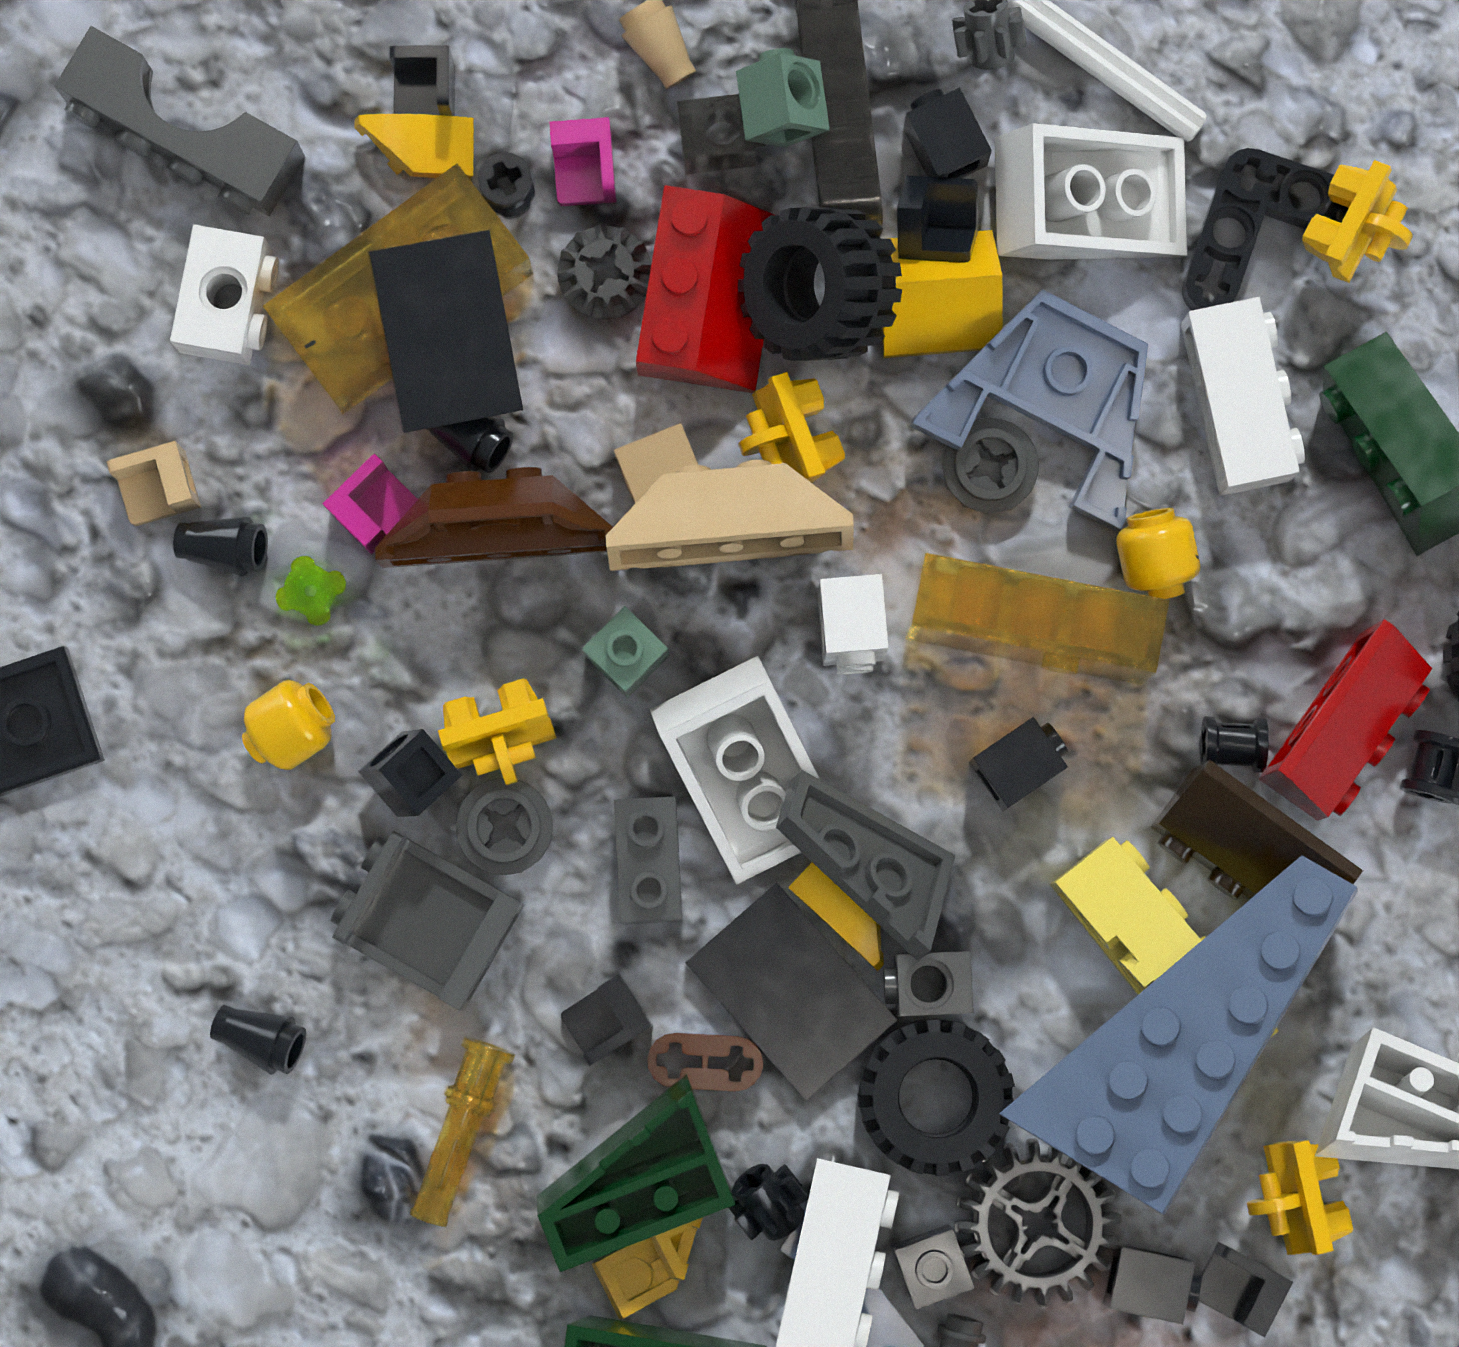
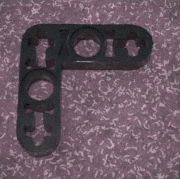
[1182,148,1349,311]

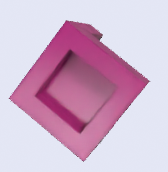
[549,117,617,206]
[322,454,418,555]

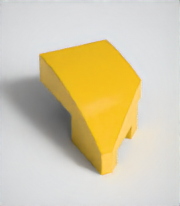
[354,114,474,181]
[788,862,884,971]
[591,1217,703,1319]

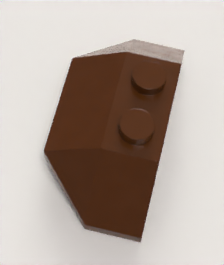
[375,467,613,568]

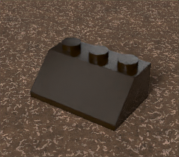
[1151,760,1364,900]

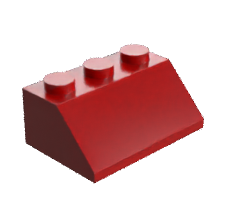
[636,185,774,393]
[1258,619,1433,821]

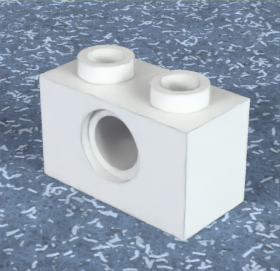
[170,224,279,366]
[817,574,889,675]

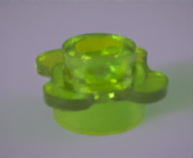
[275,556,346,626]

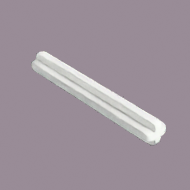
[1007,0,1207,142]

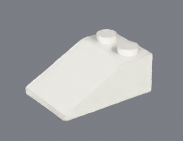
[995,123,1187,260]
[649,656,819,885]

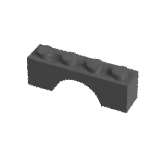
[54,26,305,217]

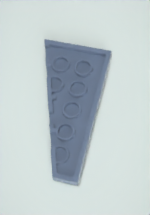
[999,856,1358,1215]

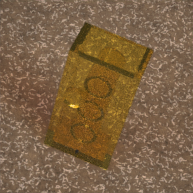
[263,163,534,414]
[905,553,1170,685]

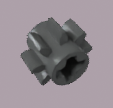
[952,0,1027,70]

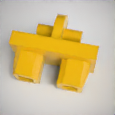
[1302,160,1413,283]
[738,372,845,483]
[438,678,557,785]
[1246,1140,1354,1255]

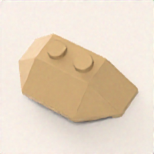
[606,460,854,571]

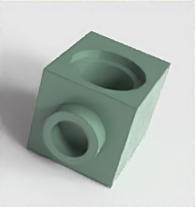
[736,48,830,148]
[582,606,670,699]

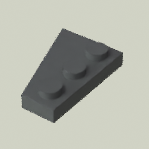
[776,770,955,961]

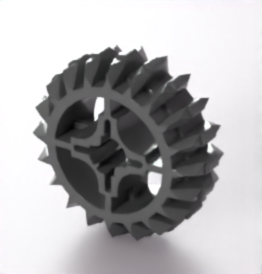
[954,1138,1122,1308]

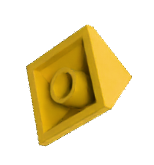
[882,230,1003,358]

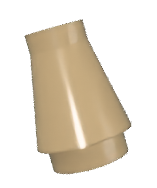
[619,0,697,90]

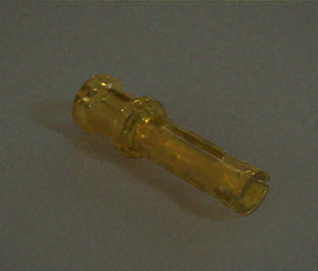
[410,1036,516,1227]

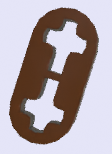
[647,1033,763,1092]

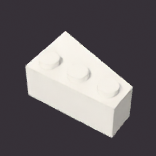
[1315,1027,1459,1169]

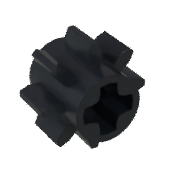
[728,1164,808,1241]

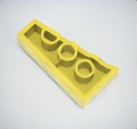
[1050,837,1279,1037]

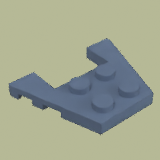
[909,289,1148,532]

